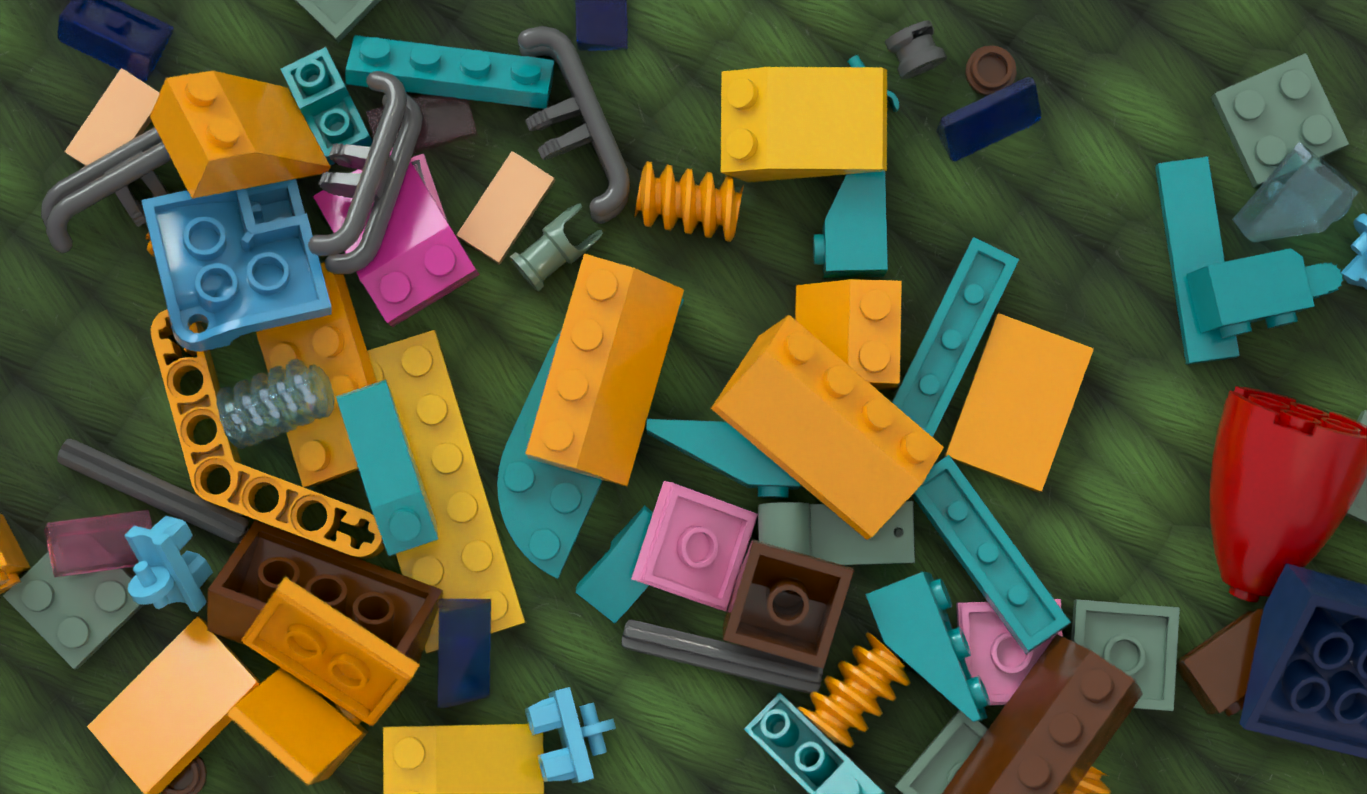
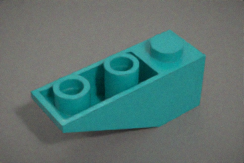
[866,572,990,722]
[744,692,885,794]

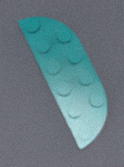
[497,299,684,579]

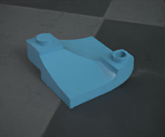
[141,179,332,352]

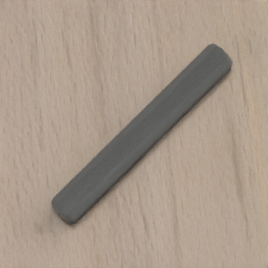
[57,439,249,543]
[621,619,823,694]

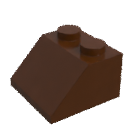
[723,539,854,669]

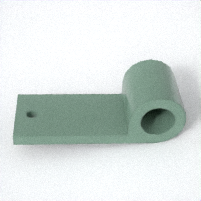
[758,501,915,565]

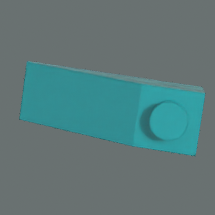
[813,171,888,278]
[336,380,438,556]
[646,419,800,498]

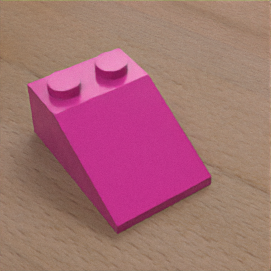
[313,148,480,327]

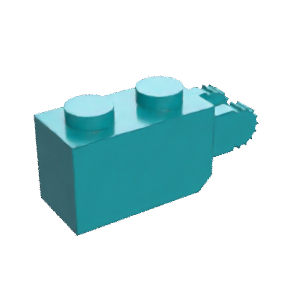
[1187,248,1344,338]

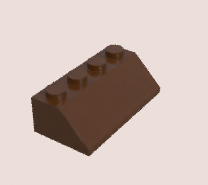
[207,520,443,702]
[942,634,1143,794]

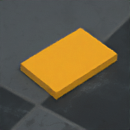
[944,313,1094,493]
[241,577,419,726]
[87,616,261,794]

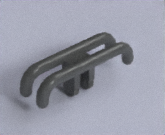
[517,26,631,224]
[308,71,423,275]
[41,127,172,253]

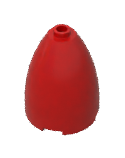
[1210,387,1367,602]

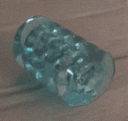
[217,359,334,449]

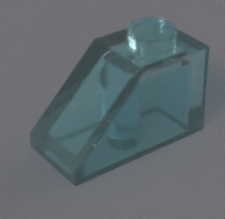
[1232,141,1358,242]

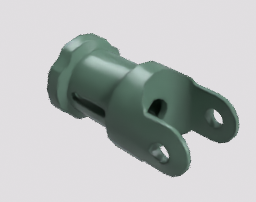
[509,203,603,292]

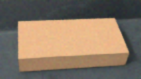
[65,68,159,166]
[456,151,555,265]

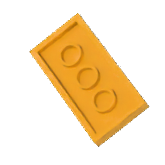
[256,262,377,488]

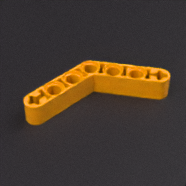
[151,309,385,559]

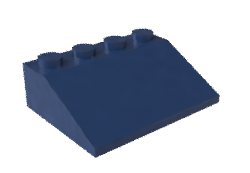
[1240,563,1367,759]

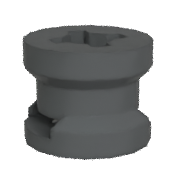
[885,20,947,80]

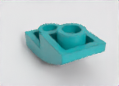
[281,47,373,166]
[576,505,653,623]

